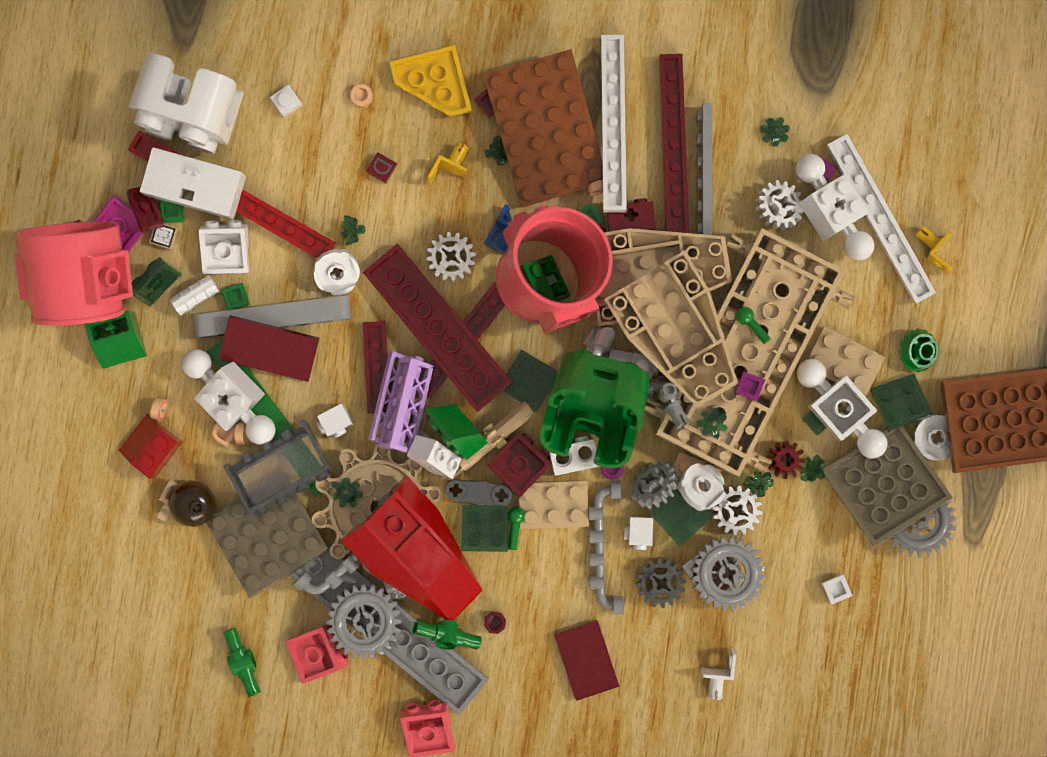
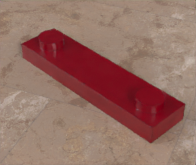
[363,321,390,414]

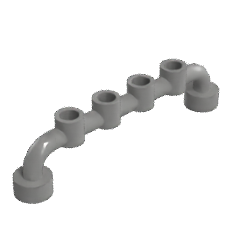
[589,481,624,615]
[292,491,391,595]

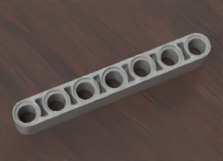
[193,296,352,339]

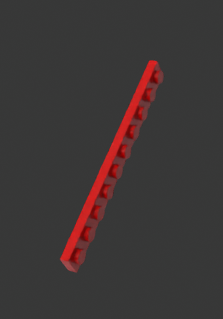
[127,131,337,258]

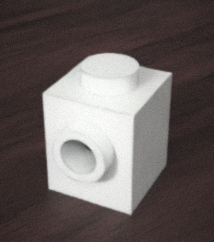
[316,403,354,438]
[624,516,653,550]

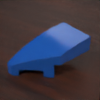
[484,204,512,254]

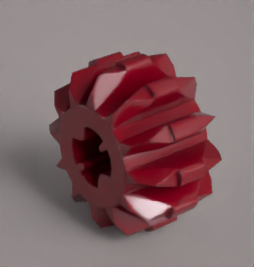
[766,440,806,479]

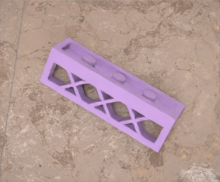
[368,351,424,446]
[378,358,434,454]

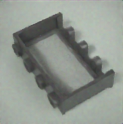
[223,420,334,517]

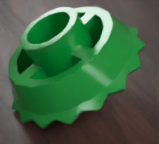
[898,328,939,373]

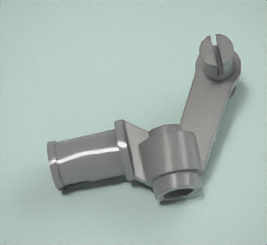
[648,375,690,429]

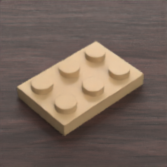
[806,326,886,397]
[519,481,589,529]

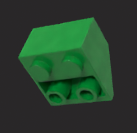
[519,255,571,302]
[84,310,147,369]
[426,404,488,460]

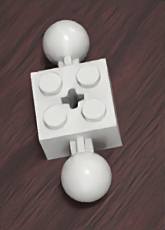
[796,154,874,261]
[182,349,275,445]
[796,359,888,458]

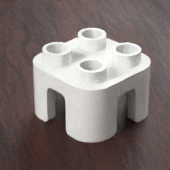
[128,53,244,154]

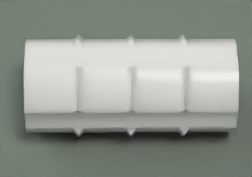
[170,275,220,315]

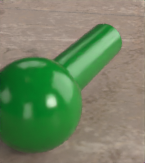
[735,306,771,345]
[508,506,526,550]

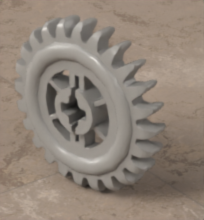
[886,500,957,558]
[690,535,766,612]
[325,583,402,660]

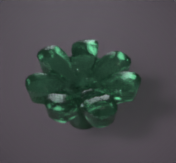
[760,117,790,147]
[485,136,508,166]
[341,215,365,246]
[697,407,728,438]
[800,455,825,482]
[743,472,774,497]
[332,477,363,508]

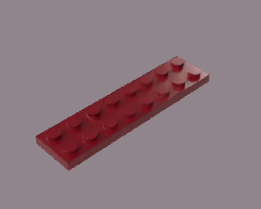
[362,243,513,412]

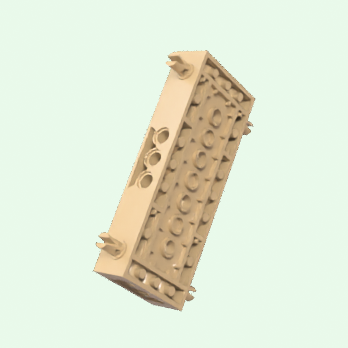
[645,228,855,477]

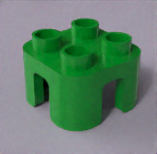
[539,350,650,468]

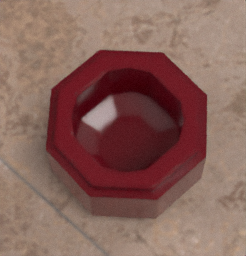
[484,611,506,634]

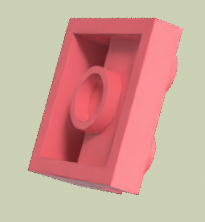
[285,624,349,684]
[400,700,456,757]

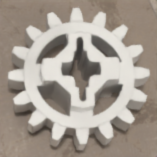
[755,180,804,231]
[426,232,476,282]
[711,485,762,536]

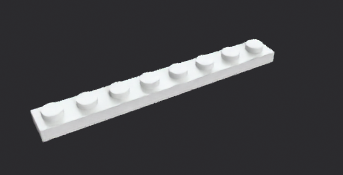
[601,35,627,213]
[826,134,936,304]

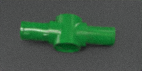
[412,620,482,650]
[223,627,261,697]

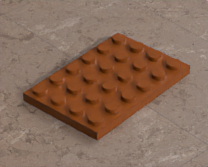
[483,49,603,208]
[940,368,1047,473]

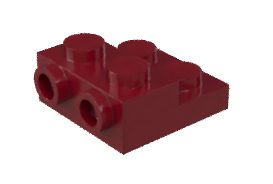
[487,432,552,497]

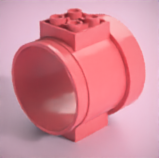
[495,204,612,334]
[14,221,133,326]

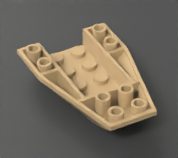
[595,228,732,327]
[604,250,738,408]

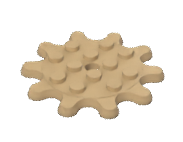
[312,443,442,573]

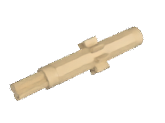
[440,400,536,484]

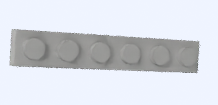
[696,103,712,235]

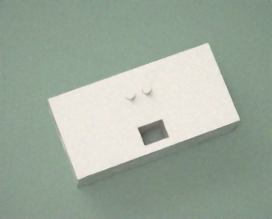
[140,147,246,220]

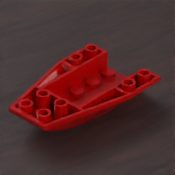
[340,475,483,621]

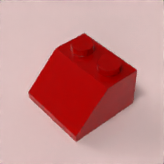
[118,414,183,479]

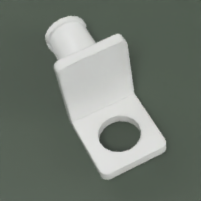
[701,648,736,700]

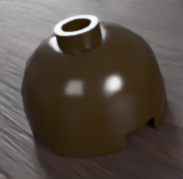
[168,480,216,527]

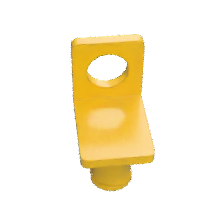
[427,142,469,185]
[915,225,952,275]

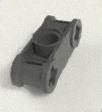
[445,480,512,506]

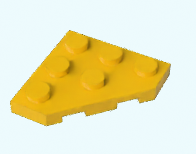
[389,45,472,118]

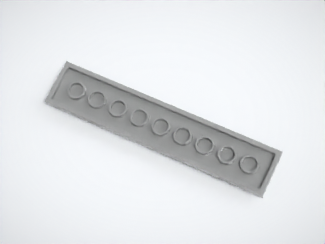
[289,546,489,715]

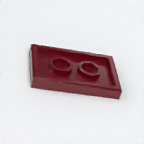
[554,620,620,701]

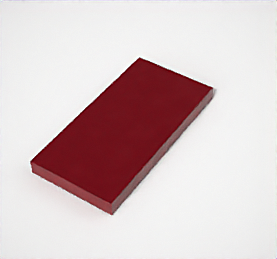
[219,315,320,382]

